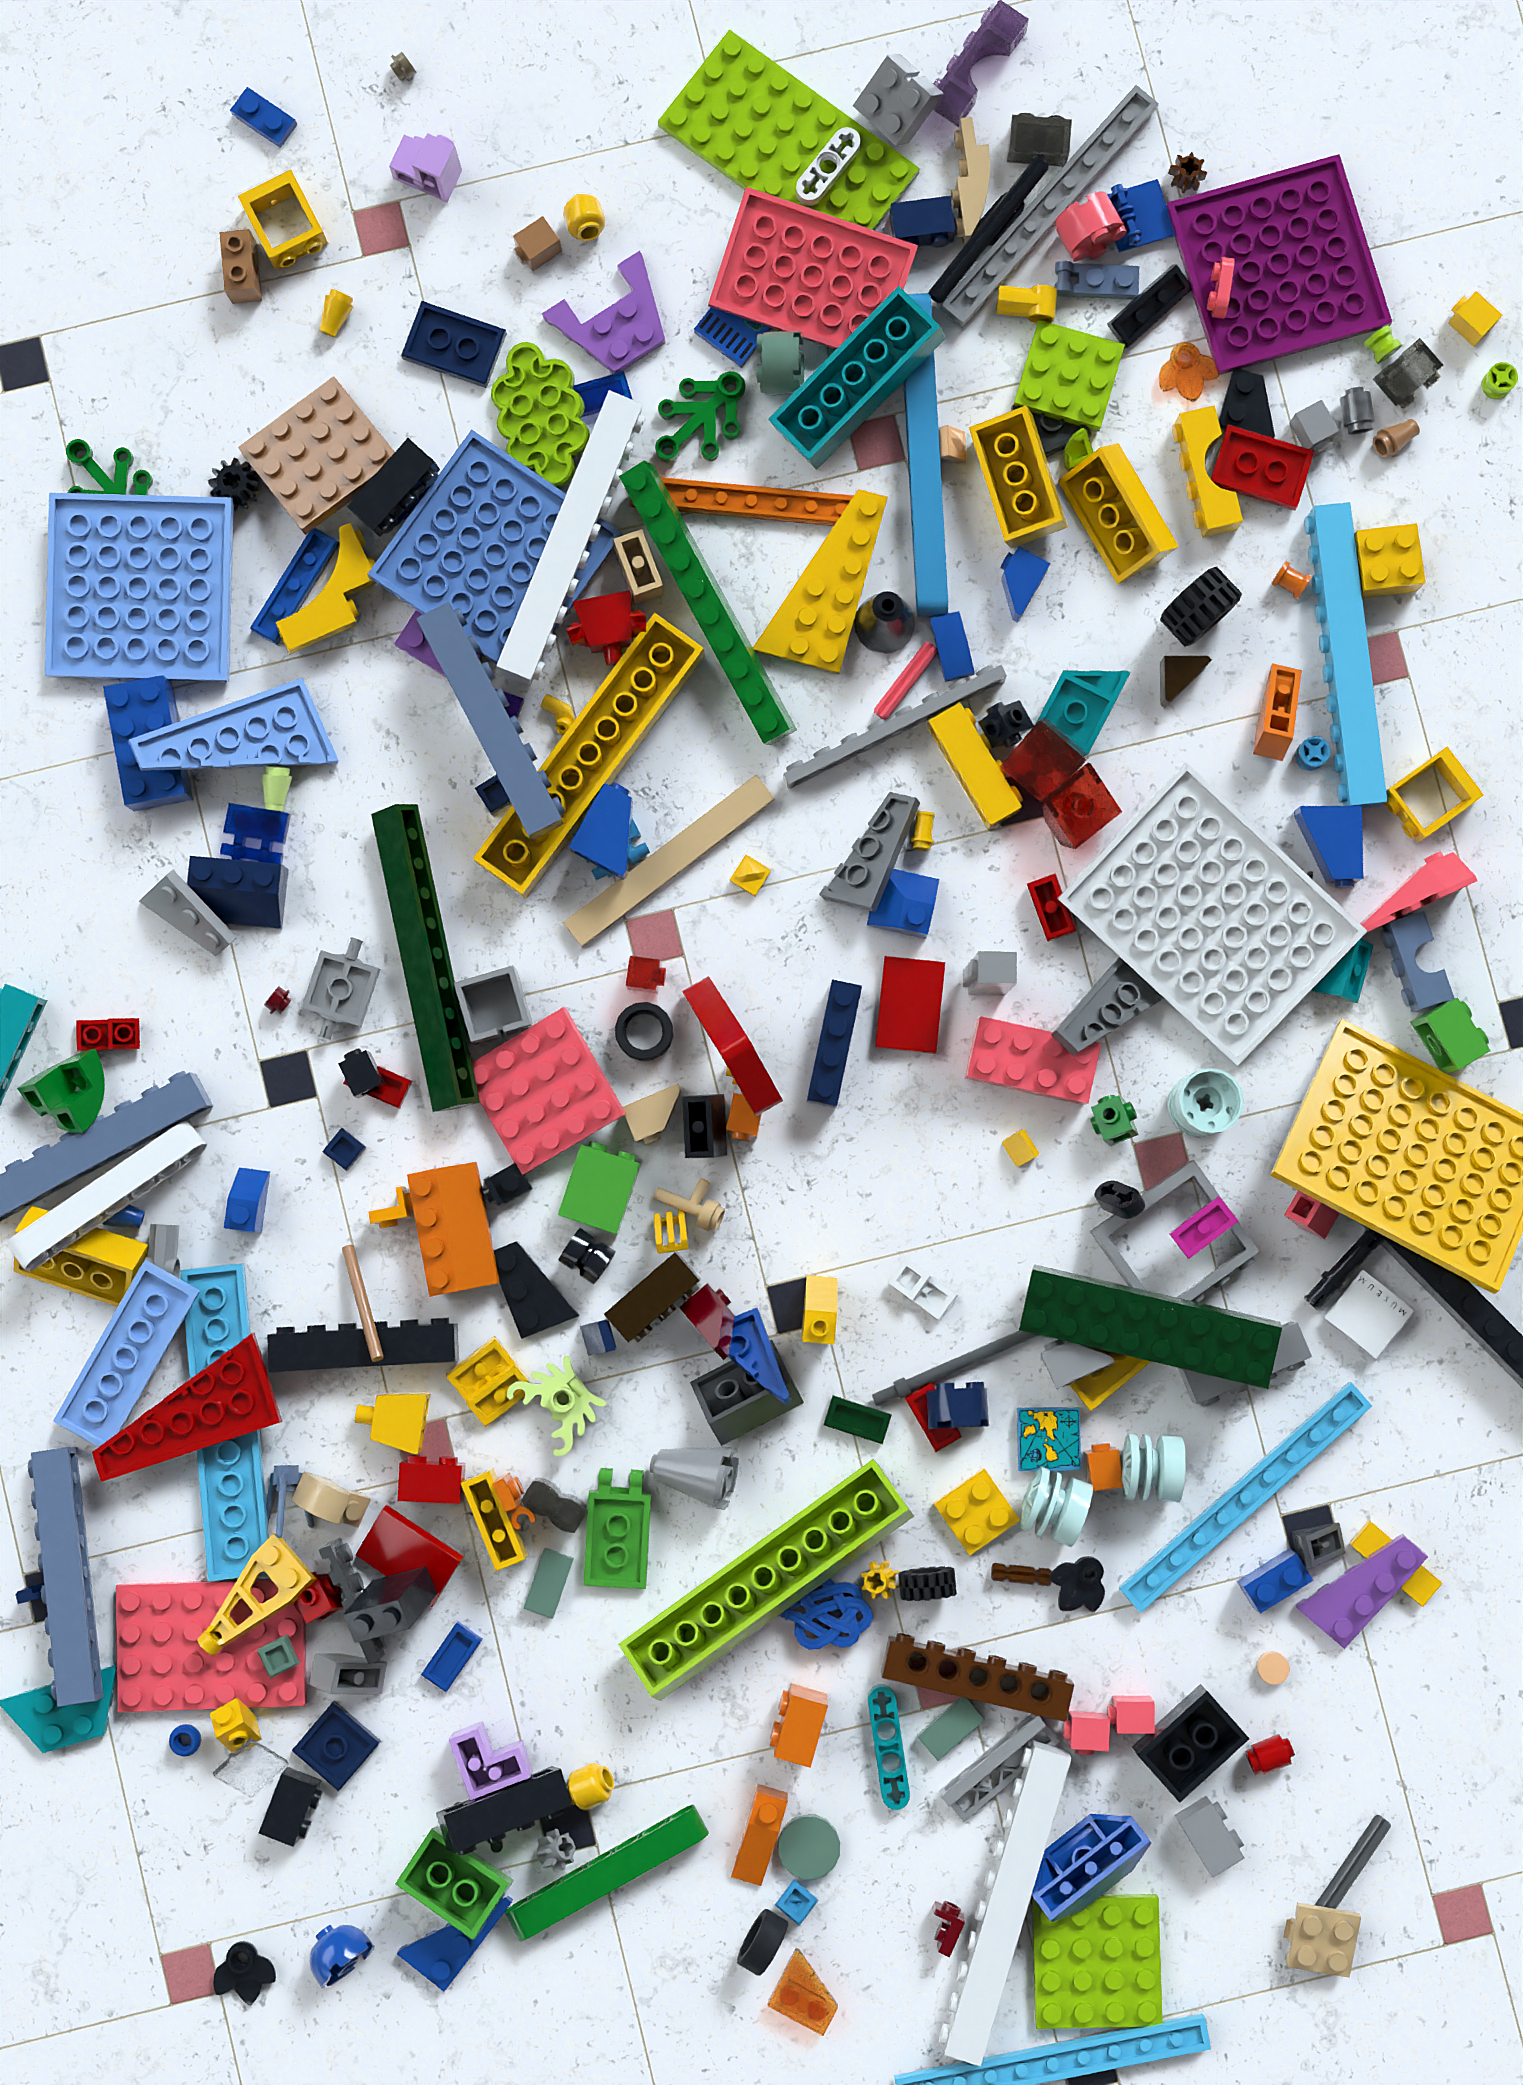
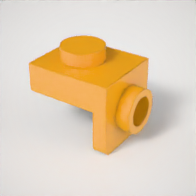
[368,1186,413,1229]

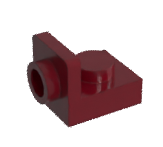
[933,1901,965,1958]

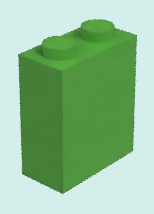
[558,1141,641,1234]

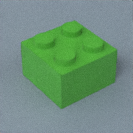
[1410,997,1491,1073]

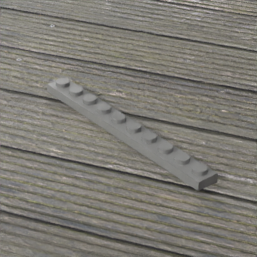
[940,85,1159,328]

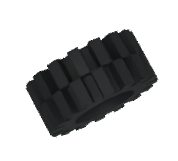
[898,1566,957,1601]

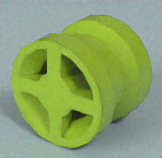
[1364,325,1402,364]
[1481,362,1518,399]

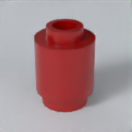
[1245,1734,1295,1775]

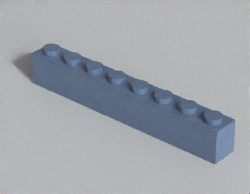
[416,602,566,841]
[0,1071,213,1222]
[28,1447,104,1707]

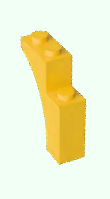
[276,523,376,655]

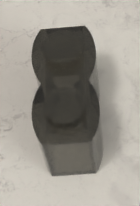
[521,1477,588,1533]

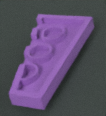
[1295,1533,1428,1649]

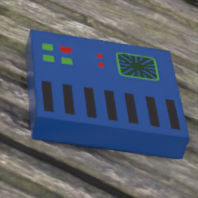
[694,307,772,368]

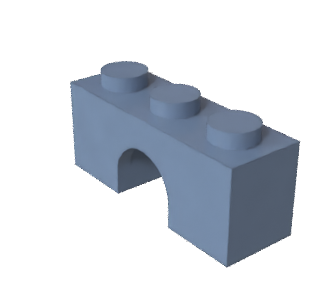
[1381,911,1454,1012]

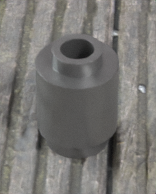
[1340,387,1375,435]

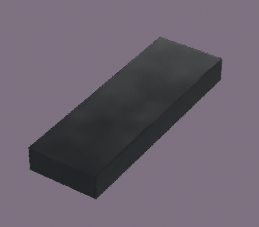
[1107,264,1192,348]

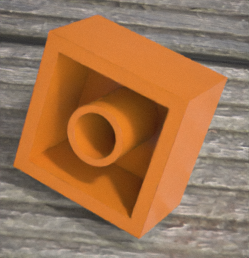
[769,1683,828,1768]

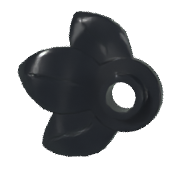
[1049,1556,1105,1612]
[213,1941,276,2006]

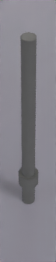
[872,1330,1039,1406]

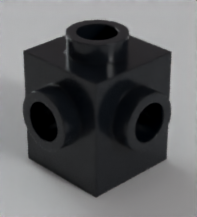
[978,700,1034,749]

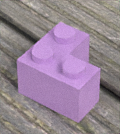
[389,133,462,202]
[449,1721,533,1800]

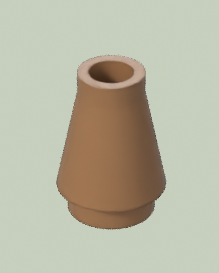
[1373,419,1420,458]

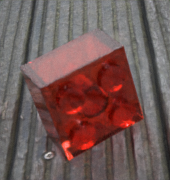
[1000,717,1090,806]

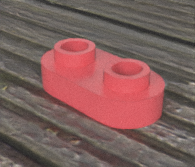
[1207,257,1234,319]

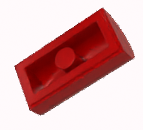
[1027,873,1077,942]

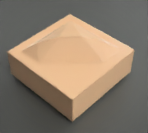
[939,425,966,463]

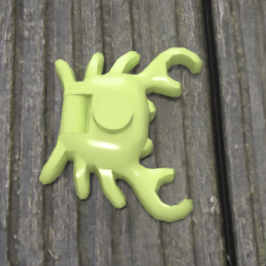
[507,1355,607,1456]

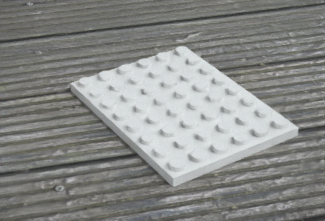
[1057,762,1367,1066]

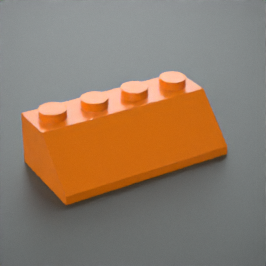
[407,1162,500,1297]

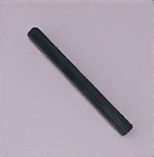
[928,156,1049,304]

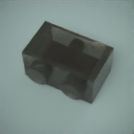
[1006,113,1072,167]

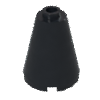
[854,591,915,654]

